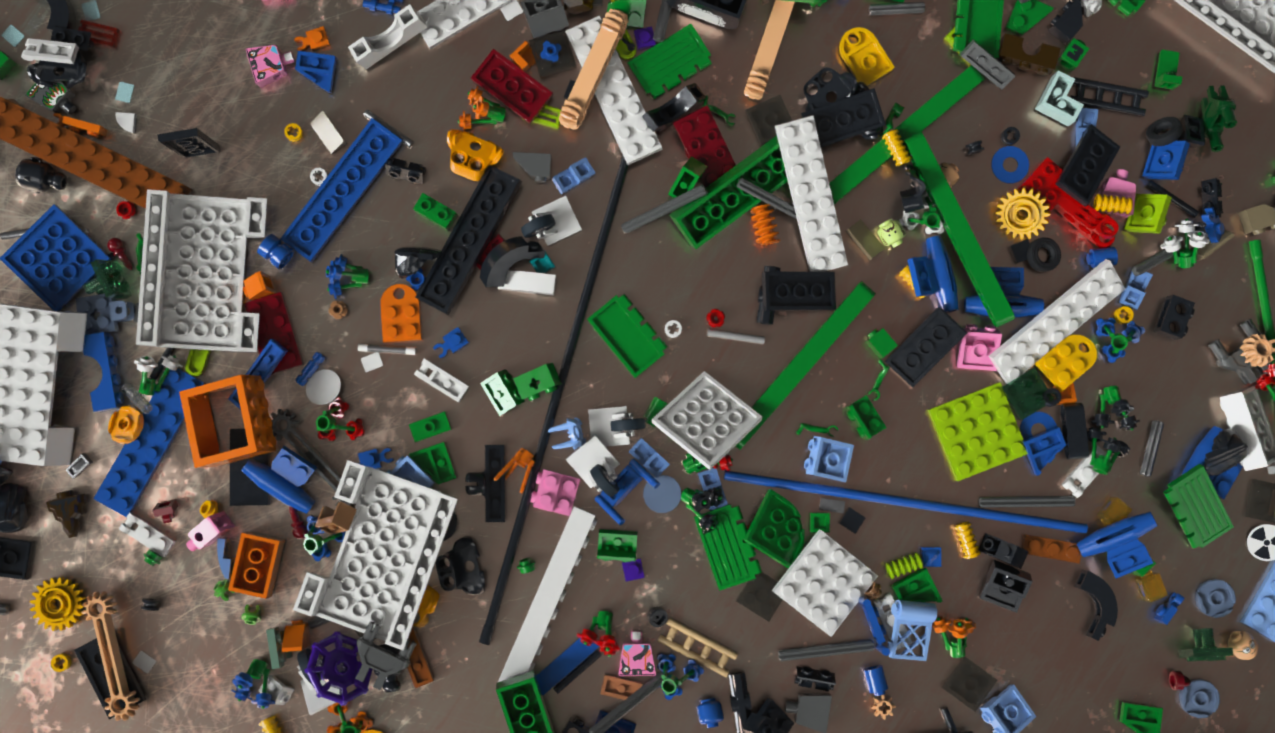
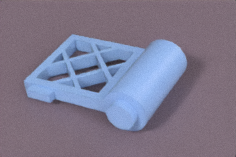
[887,600,937,661]

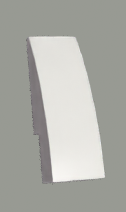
[498,270,557,296]

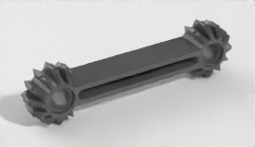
[271,409,356,508]

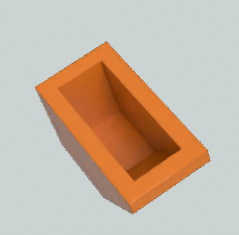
[243,271,276,300]
[282,619,311,652]

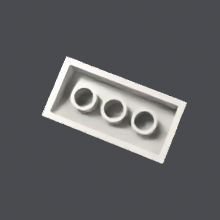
[1220,385,1275,471]

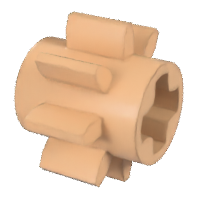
[870,695,896,720]

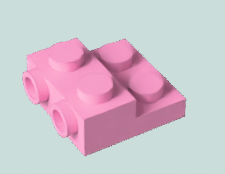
[957,324,1002,371]
[530,469,580,516]

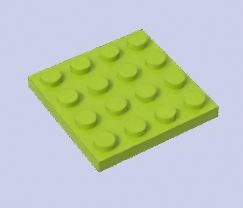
[928,382,1027,481]

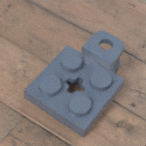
[75,293,135,335]

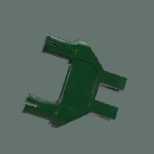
[1201,85,1237,152]

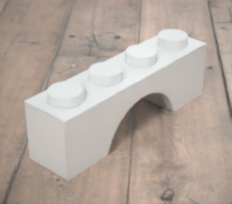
[348,4,427,69]

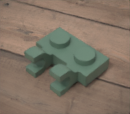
[266,626,293,669]

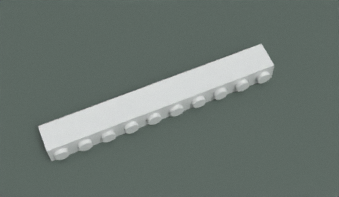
[498,506,598,682]

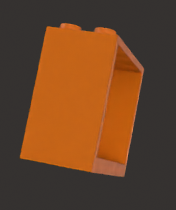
[179,374,277,468]

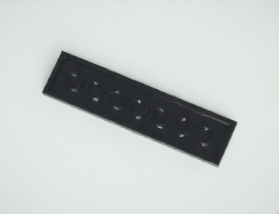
[415,165,522,315]

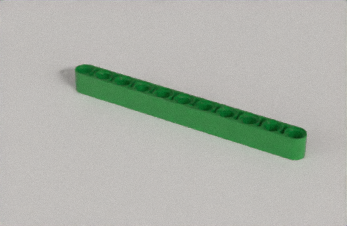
[829,65,985,204]
[903,132,1015,328]
[736,281,876,450]

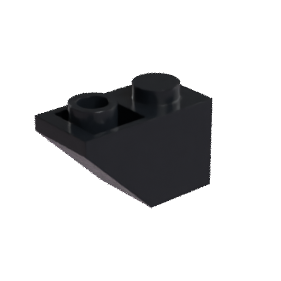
[1048,0,1083,45]
[978,533,1028,569]

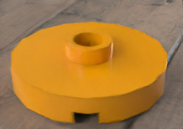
[108,405,144,444]

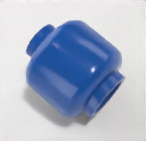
[697,698,724,728]

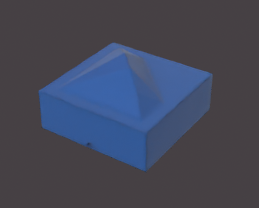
[921,547,942,567]

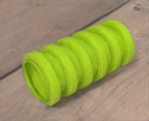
[885,552,923,579]

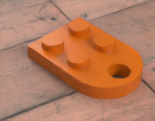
[381,284,422,343]

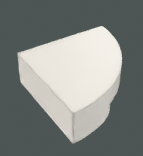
[116,112,137,134]

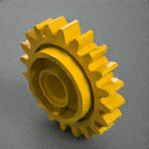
[995,186,1051,240]
[30,577,86,631]

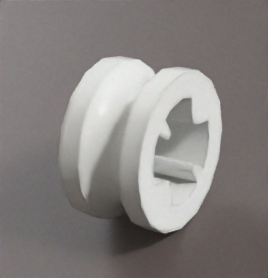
[310,168,328,186]
[665,320,682,338]

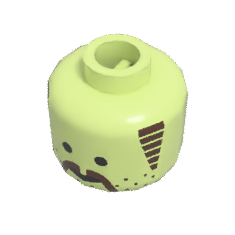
[877,218,906,248]

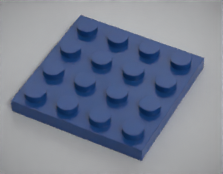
[0,204,111,311]

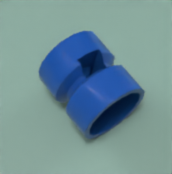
[257,234,294,270]

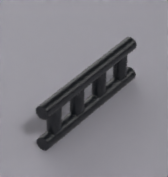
[1070,77,1149,116]

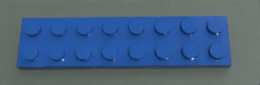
[280,118,403,262]
[93,368,206,518]

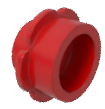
[116,201,136,219]
[706,309,725,327]

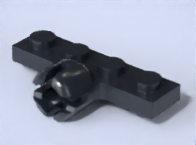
[465,445,505,522]

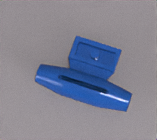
[908,235,959,313]
[964,267,1044,317]
[1182,426,1243,499]
[241,445,317,514]
[1077,512,1158,579]

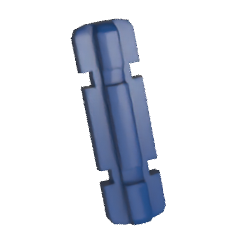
[295,352,325,386]

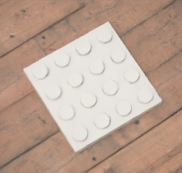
[652,371,762,470]
[772,529,878,637]

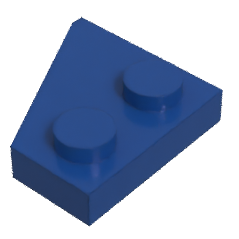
[295,51,337,93]

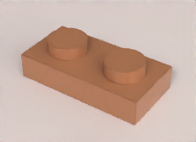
[600,674,642,700]

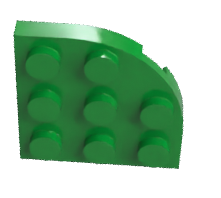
[743,489,805,569]

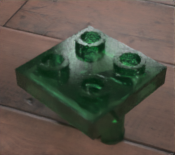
[83,259,132,299]
[1001,367,1054,420]
[1179,628,1233,662]

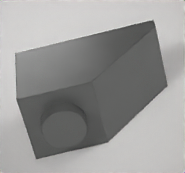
[513,152,552,183]

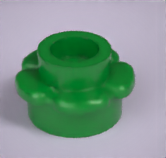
[143,549,162,566]
[517,558,536,574]

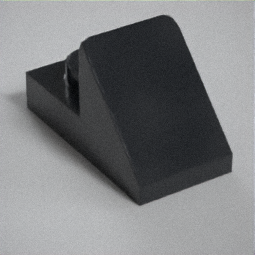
[1177,114,1205,148]

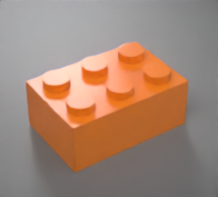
[228,531,285,599]

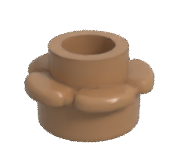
[329,301,348,319]
[864,582,882,600]

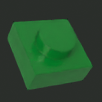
[810,513,830,533]

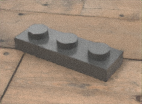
[960,39,1016,90]

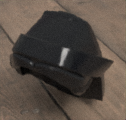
[394,246,441,279]
[1204,429,1249,476]
[0,483,28,533]

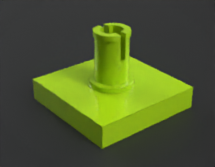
[1124,194,1172,234]

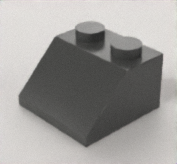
[520,0,569,38]

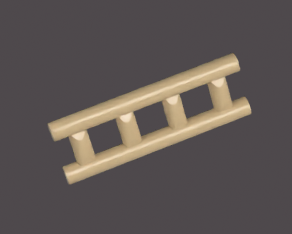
[657,617,738,677]

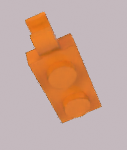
[53,113,108,138]

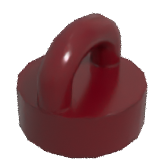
[1169,671,1191,690]

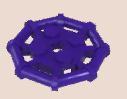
[305,631,373,706]

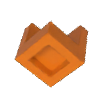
[510,41,540,72]

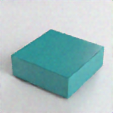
[529,251,555,274]

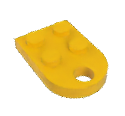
[839,27,895,86]
[1035,335,1097,392]

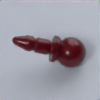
[107,238,133,271]
[289,506,308,539]

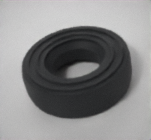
[1146,117,1183,146]
[1027,237,1061,272]

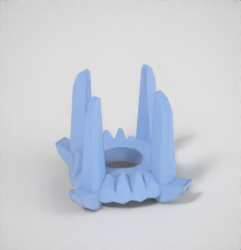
[548,418,586,450]

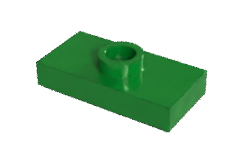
[409,411,452,443]

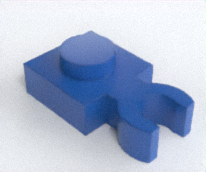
[1201,207,1225,243]
[433,327,469,358]
[358,448,394,469]
[1154,592,1185,625]

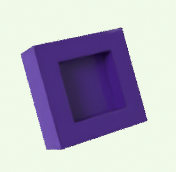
[634,26,656,50]
[622,558,645,582]

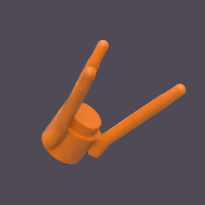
[494,448,535,493]

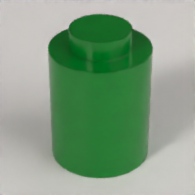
[643,396,668,427]

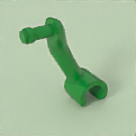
[702,95,736,127]
[883,103,905,135]
[136,233,144,276]
[867,359,889,401]
[796,423,839,437]

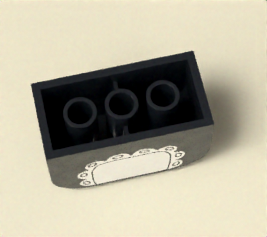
[666,0,748,29]

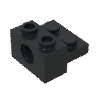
[979,559,1033,613]
[741,698,794,733]

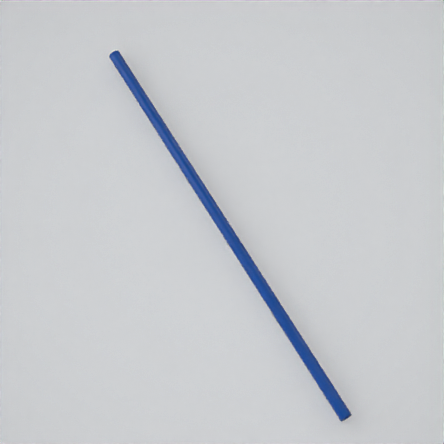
[724,470,1088,533]

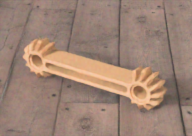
[744,0,795,100]
[559,9,628,130]
[1240,334,1275,367]
[82,591,140,721]

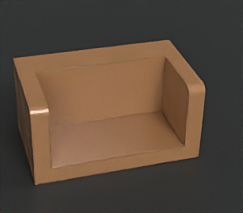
[315,502,357,535]

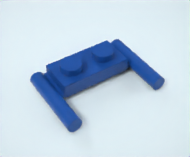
[595,459,660,526]
[858,596,890,656]

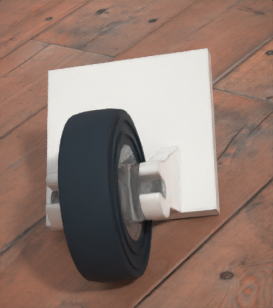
[521,196,582,246]
[588,406,646,447]
[566,435,620,497]
[297,648,340,715]

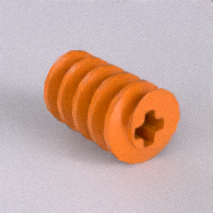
[750,204,781,246]

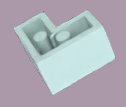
[1035,70,1084,126]

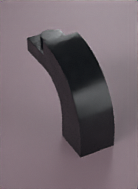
[45,0,76,32]
[642,83,706,132]
[480,236,545,287]
[1074,569,1118,641]

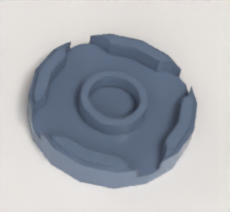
[643,475,681,513]
[1195,579,1236,618]
[1179,678,1220,718]

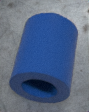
[1086,247,1118,268]
[863,665,888,696]

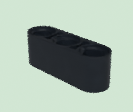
[1060,403,1089,460]

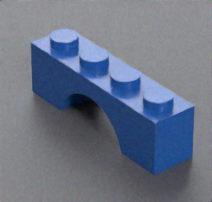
[83,332,124,412]

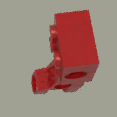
[1018,157,1119,248]

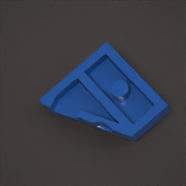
[1022,426,1066,476]

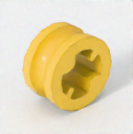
[284,123,303,142]
[1113,306,1134,324]
[51,653,72,672]

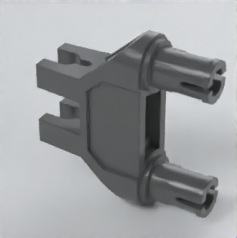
[1208,318,1270,385]
[355,621,417,690]

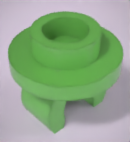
[213,579,235,601]
[241,604,261,625]

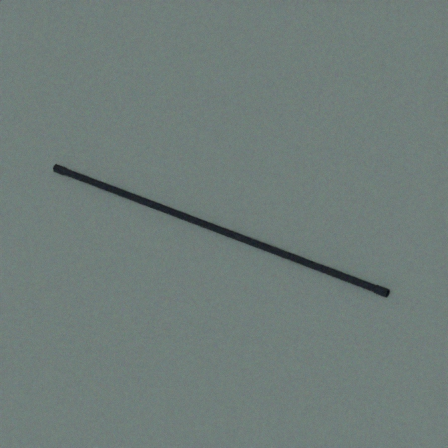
[479,154,629,645]

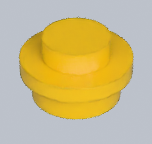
[200,500,218,519]

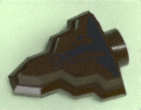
[46,490,86,538]

